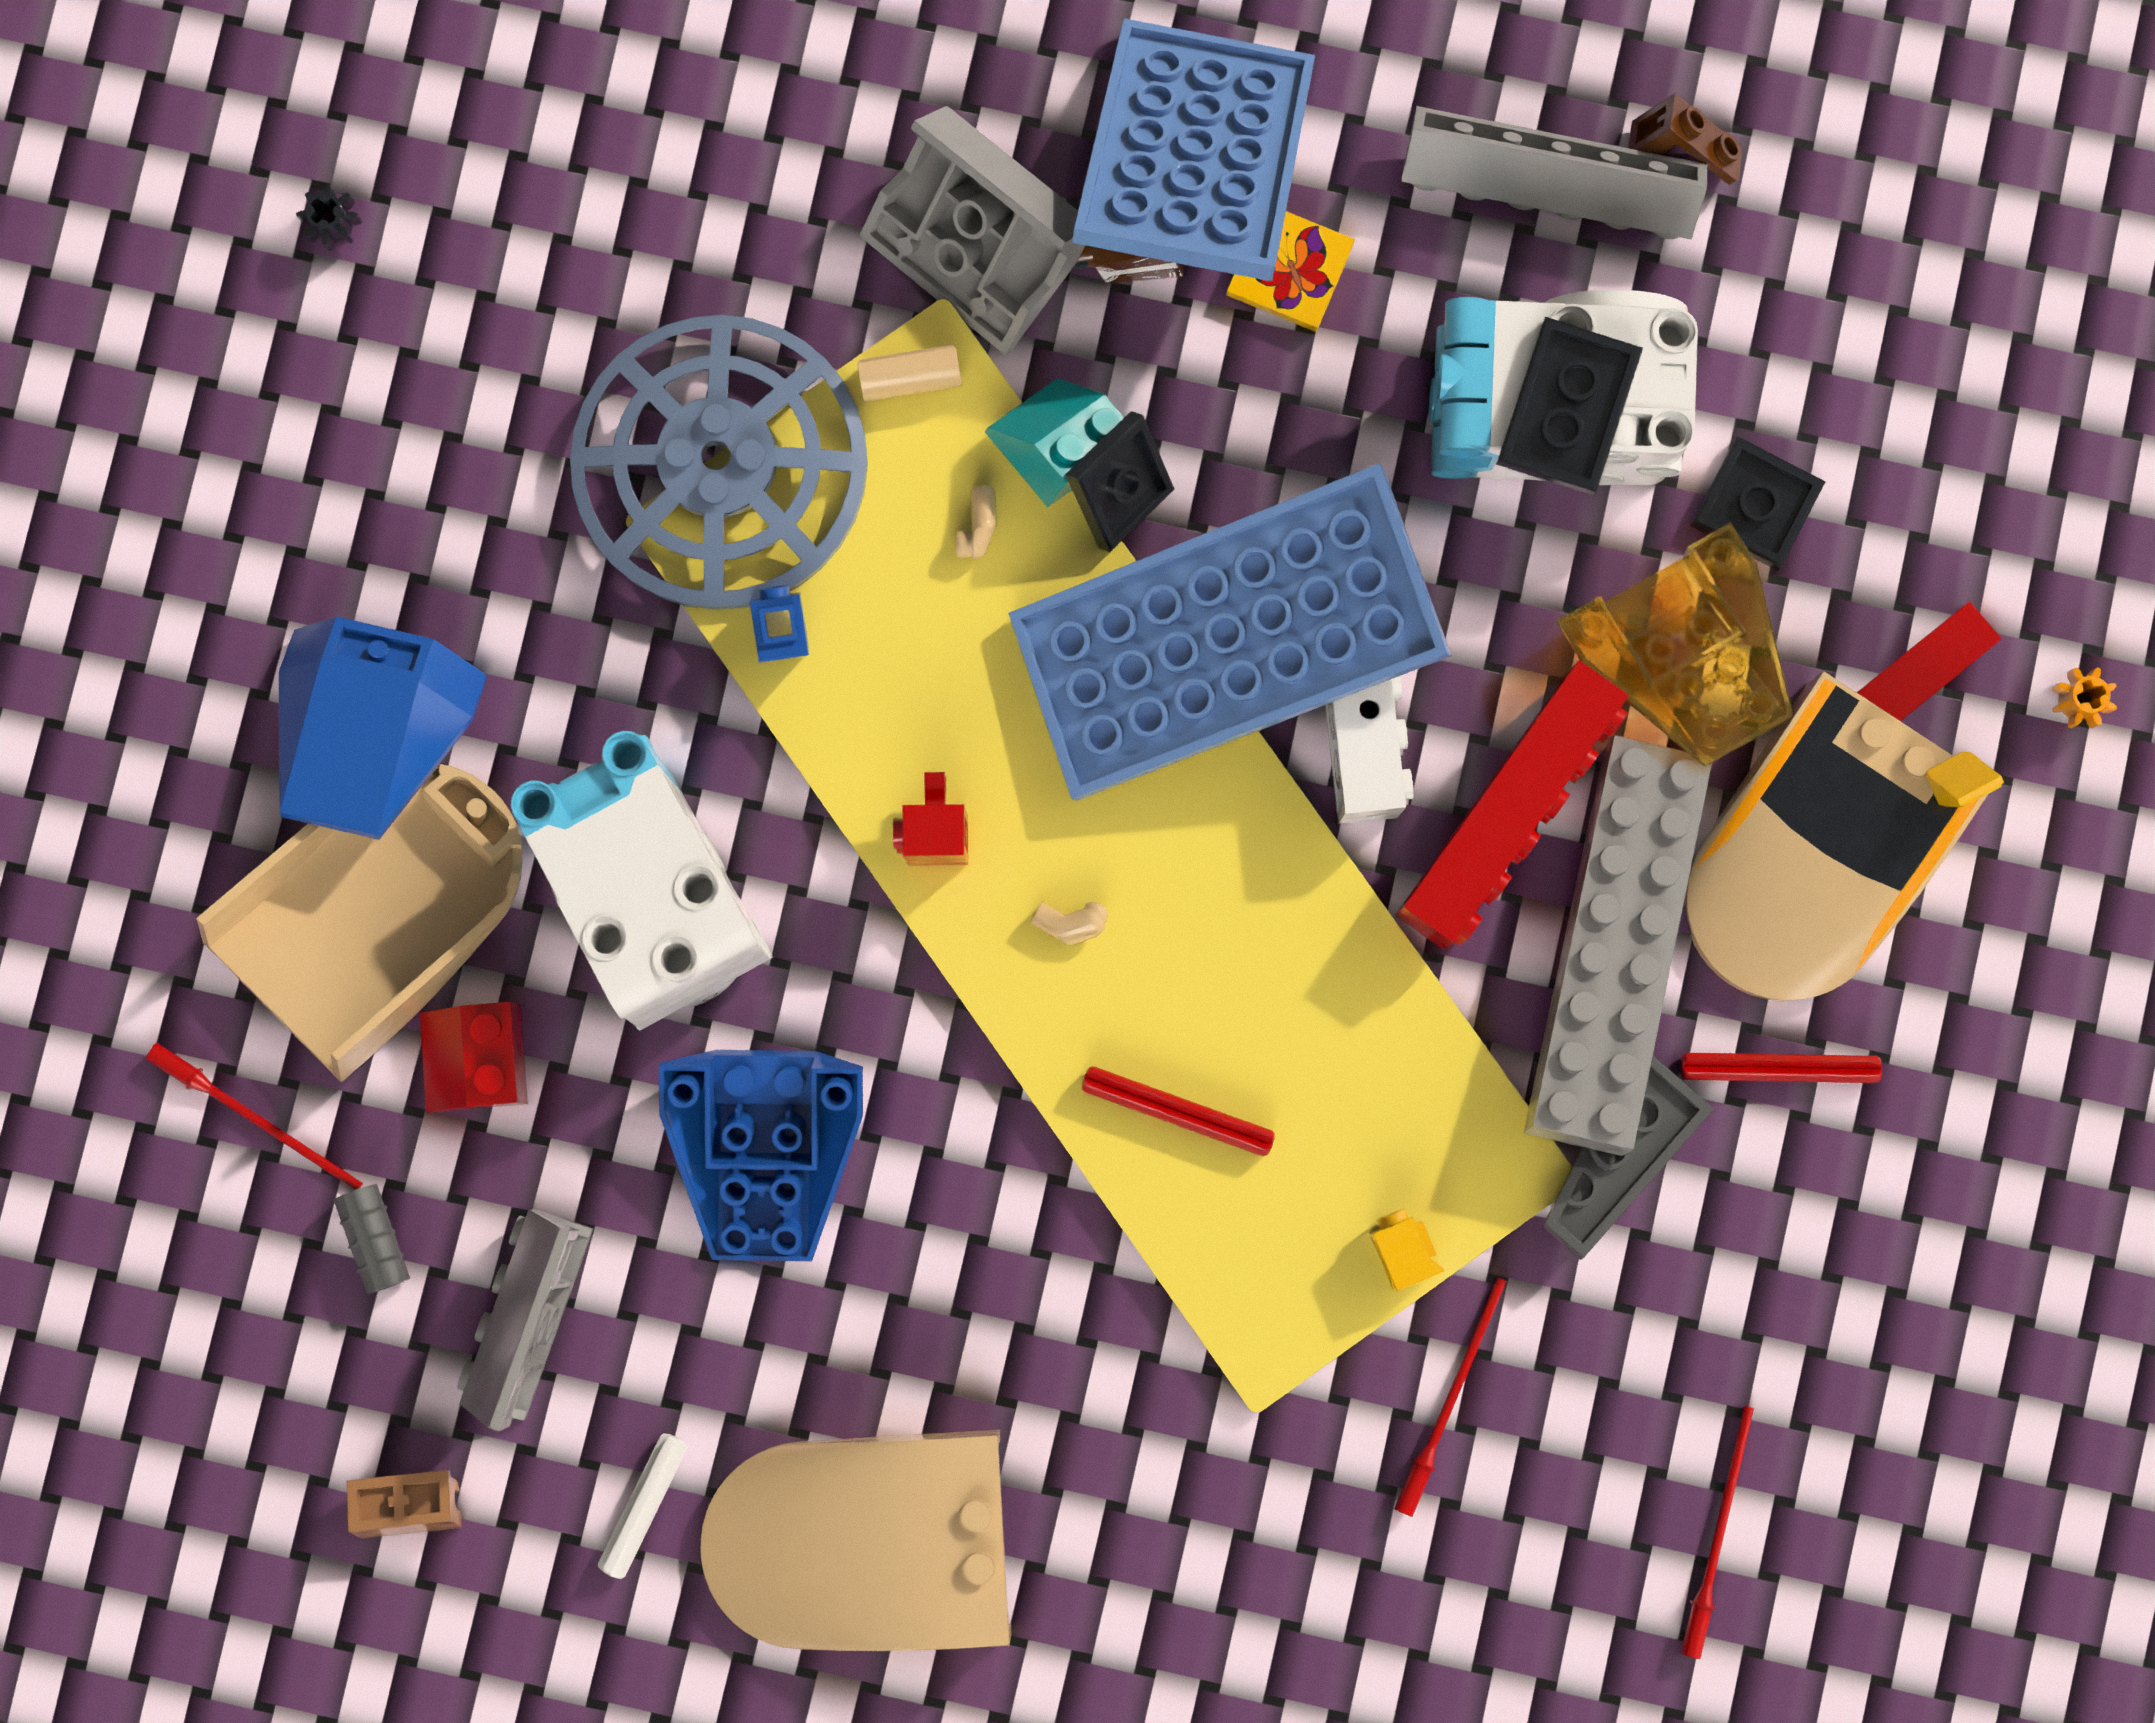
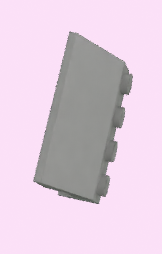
[859,106,1086,355]
[457,1209,593,1431]

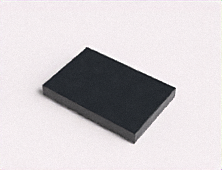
[1496,317,1643,496]

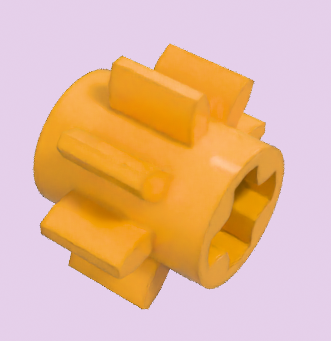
[2052,667,2117,729]

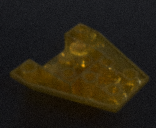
[1557,522,1794,767]

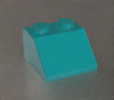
[985,378,1124,507]

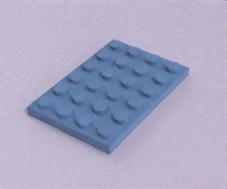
[1072,18,1315,281]

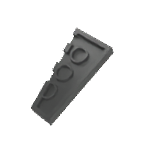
[1542,1056,1714,1260]

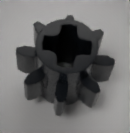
[296,185,362,251]

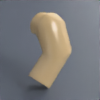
[955,485,997,560]
[1030,902,1108,945]

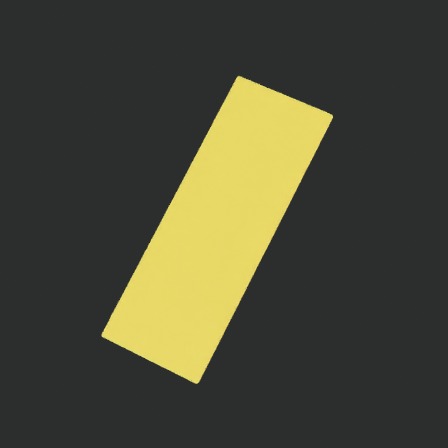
[626,299,1572,1413]

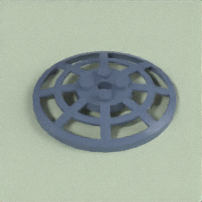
[570,315,868,610]

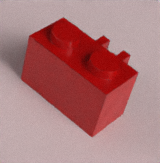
[893,772,968,866]

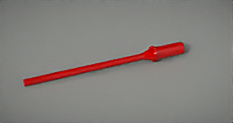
[146,1043,363,1190]
[1394,1277,1507,1518]
[1681,1406,1754,1660]

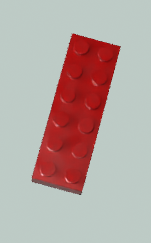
[1395,660,1629,950]

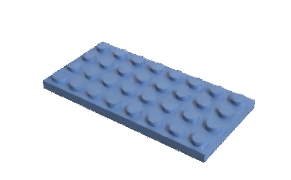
[1008,463,1451,801]

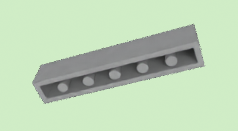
[1401,106,1707,240]

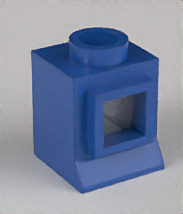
[750,585,810,663]

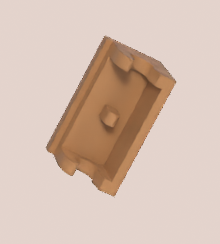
[347,1470,462,1538]

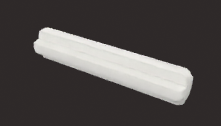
[598,1433,687,1579]

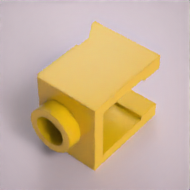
[1369,1208,1444,1291]

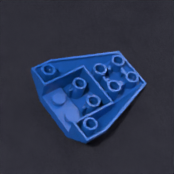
[279,616,487,840]
[659,1050,863,1262]

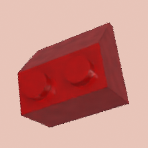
[420,1002,528,1113]

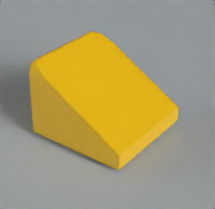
[1926,751,2004,807]

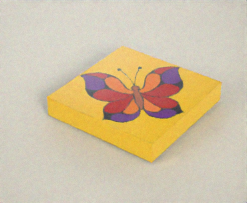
[1226,211,1355,332]

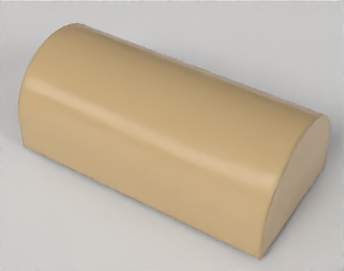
[857,344,962,402]

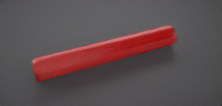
[1681,1053,1882,1083]
[1082,1066,1275,1156]

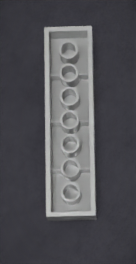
[1524,735,1713,1156]

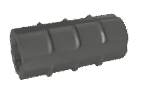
[333,1184,411,1295]

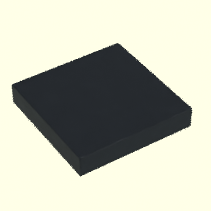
[1065,411,1174,552]
[1690,436,1826,571]

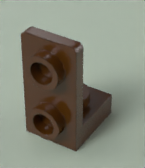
[1628,93,1742,185]

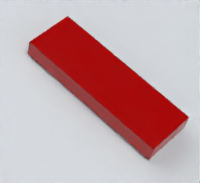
[1856,601,2002,721]

